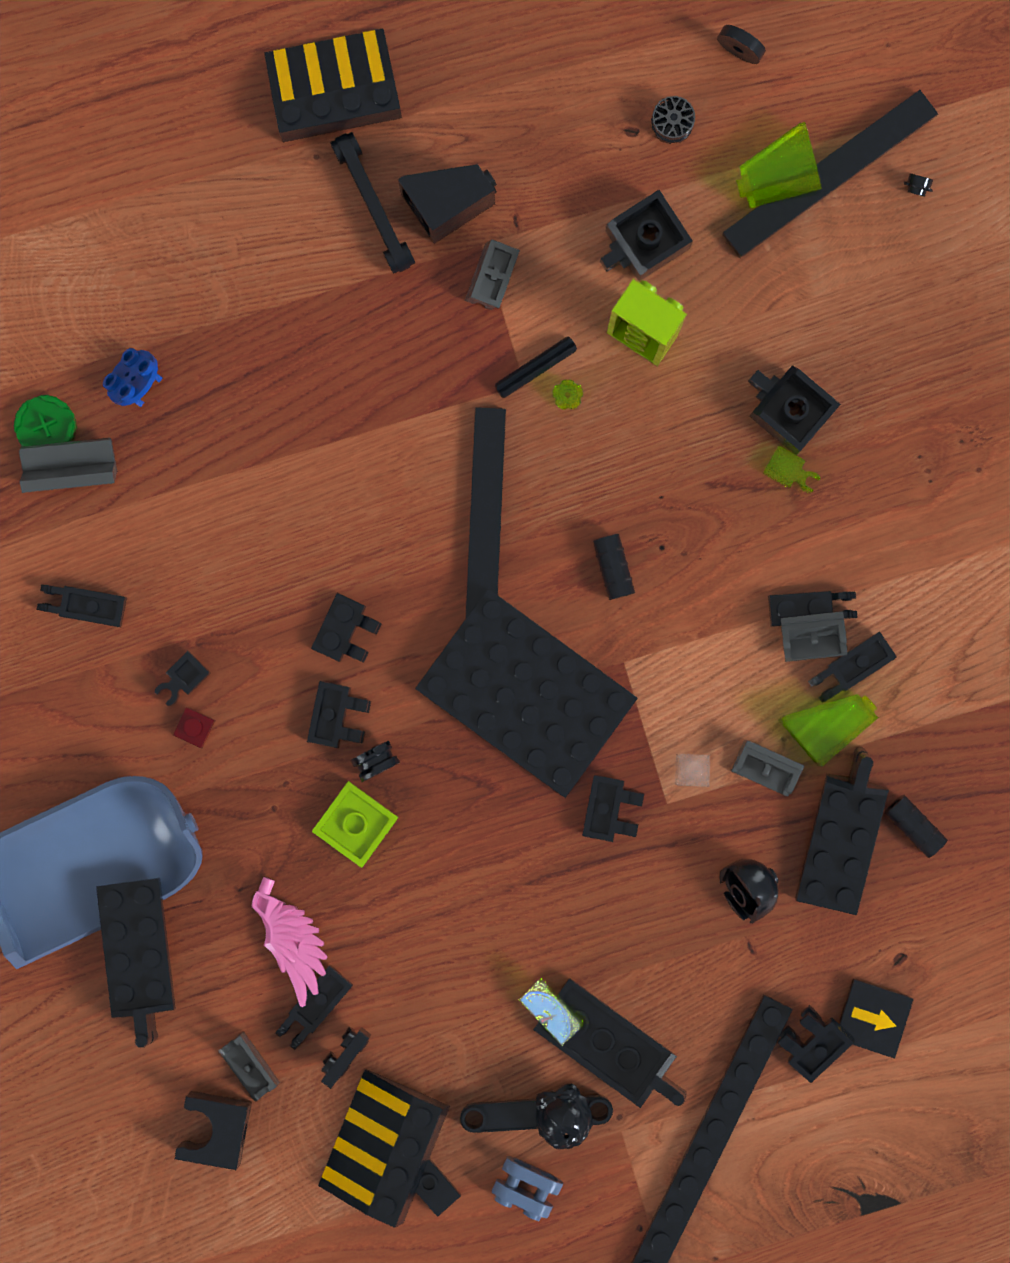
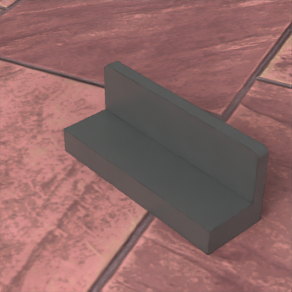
[19,438,117,493]

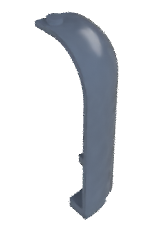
[0,776,202,969]

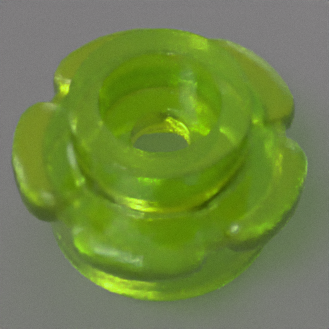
[553,379,583,410]

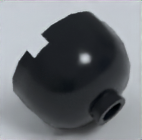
[719,859,779,924]

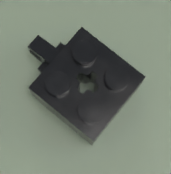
[600,190,693,281]
[748,365,841,456]

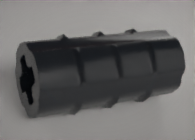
[593,534,635,600]
[884,794,948,858]

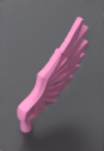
[252,877,328,1007]

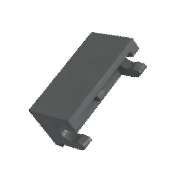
[465,239,520,310]
[781,611,847,662]
[731,740,804,797]
[218,1032,280,1102]

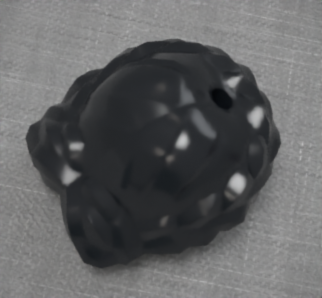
[536,1084,593,1150]

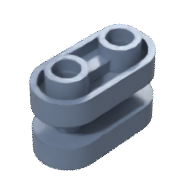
[491,1156,564,1221]

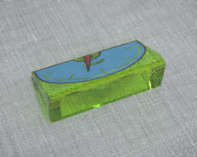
[519,978,584,1046]

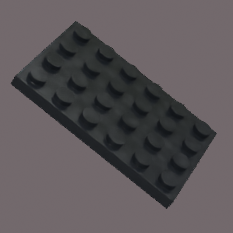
[415,588,638,798]

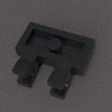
[311,593,382,663]
[307,681,372,748]
[582,775,644,842]
[778,1005,855,1083]
[321,1026,371,1089]

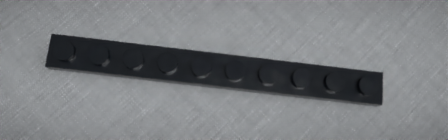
[631,994,793,1263]

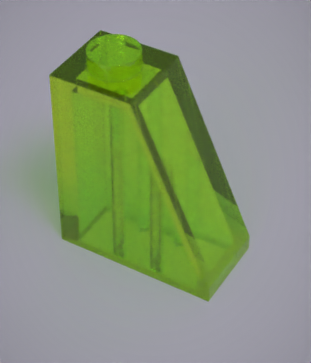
[736,122,822,208]
[778,694,878,767]

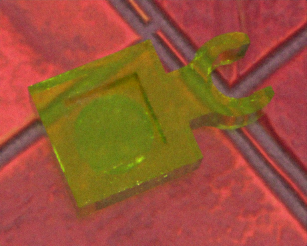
[763,445,821,493]

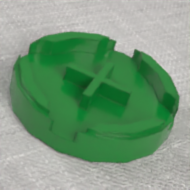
[14,395,77,447]

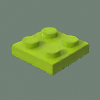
[312,781,399,868]

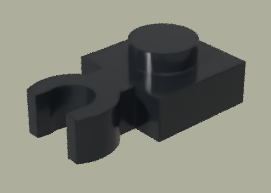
[154,651,211,706]

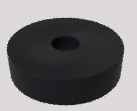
[717,25,766,64]

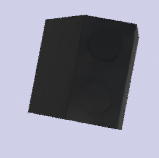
[398,164,497,244]

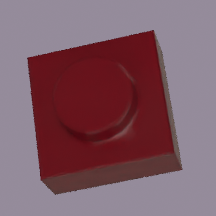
[173,707,216,748]

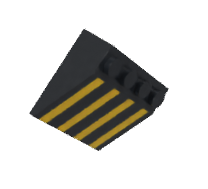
[264,28,402,142]
[318,1069,450,1228]

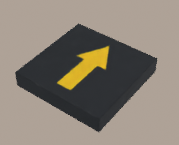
[839,979,914,1059]

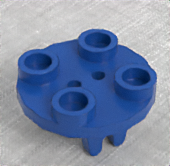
[103,348,163,407]

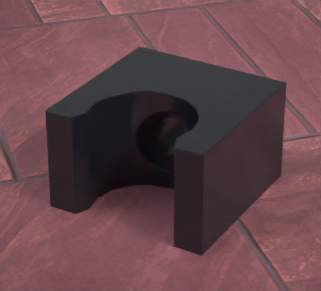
[174,1091,252,1170]

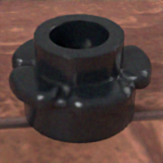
[904,173,933,197]

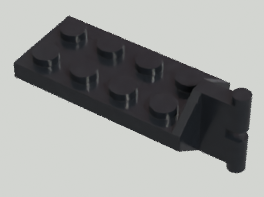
[795,747,889,915]
[96,878,176,1048]
[533,978,687,1108]

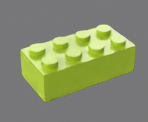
[607,279,687,367]

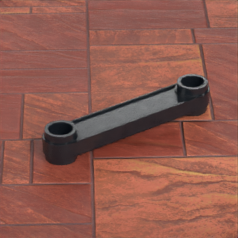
[330,132,415,274]
[460,1095,613,1133]

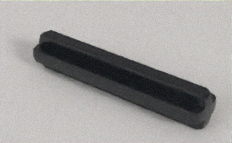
[495,337,577,398]

